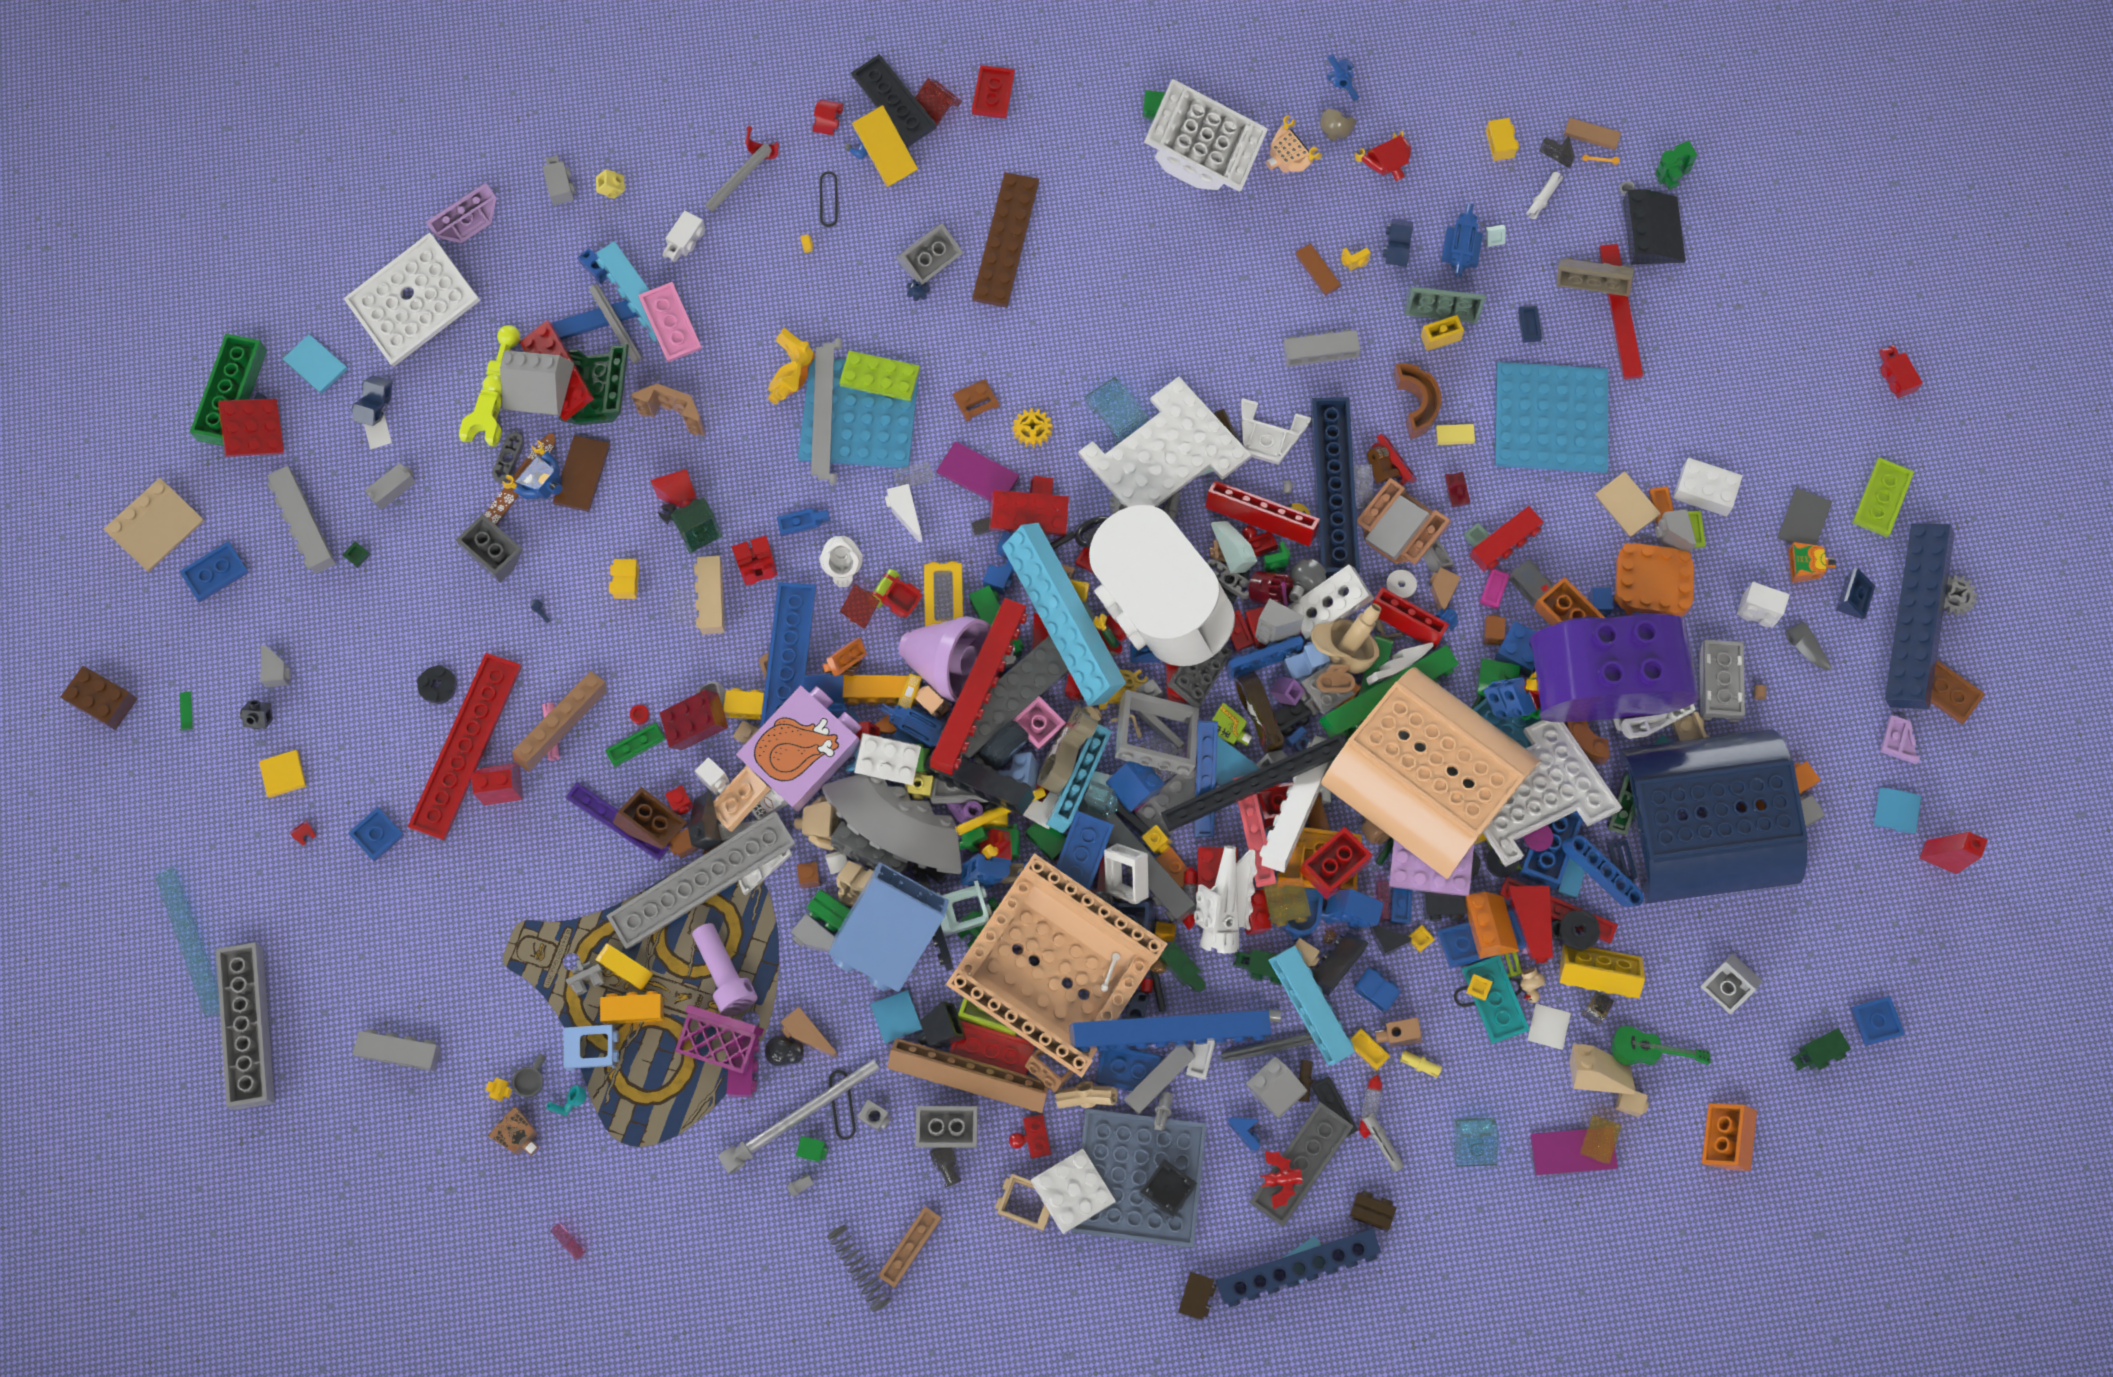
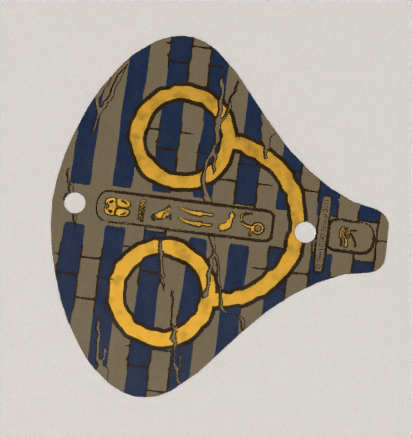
[503,863,779,1147]

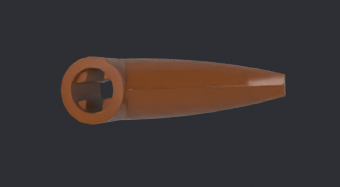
[1308,794,1330,831]

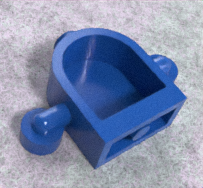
[1266,885,1335,941]

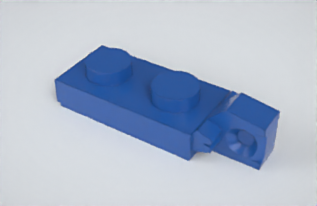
[776,508,831,536]

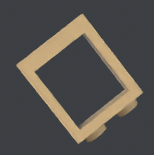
[995,1174,1050,1232]

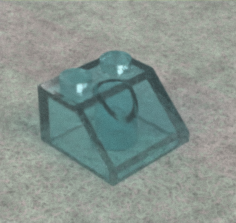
[1453,1118,1499,1167]

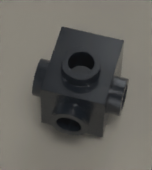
[240,700,273,729]

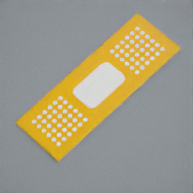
[897,673,922,709]

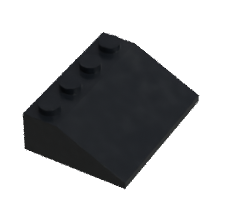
[1623,189,1686,265]

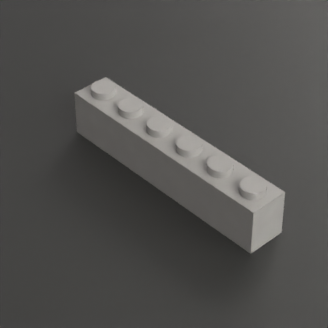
[267,466,336,574]

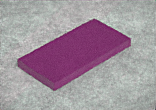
[936,441,1019,502]
[1530,1127,1618,1176]

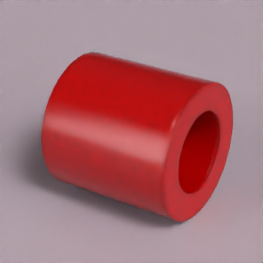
[1140,979,1153,994]

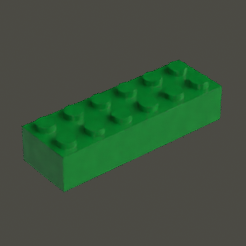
[190,333,267,447]

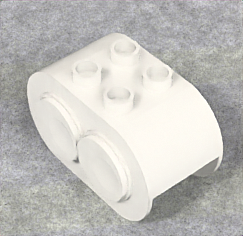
[1089,505,1235,666]

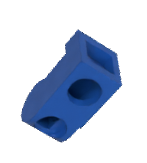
[577,248,608,284]

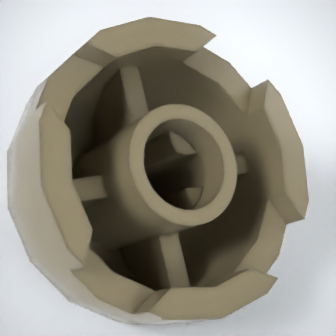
[1320,108,1357,141]

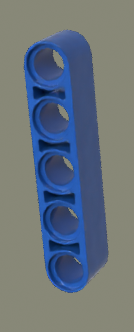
[1562,835,1644,908]

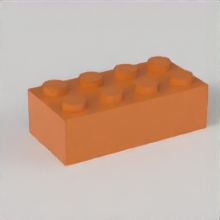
[1533,577,1605,626]

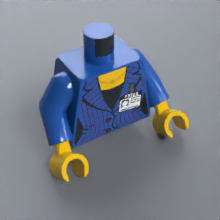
[502,440,562,499]

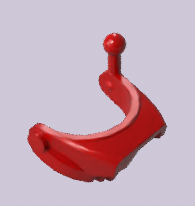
[745,126,780,160]

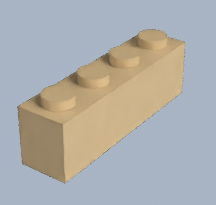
[694,556,725,635]

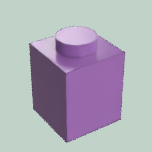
[1269,676,1305,705]

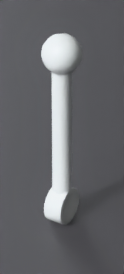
[1101,953,1120,992]

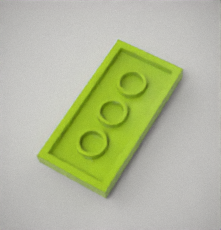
[839,350,920,401]
[1852,457,1914,538]

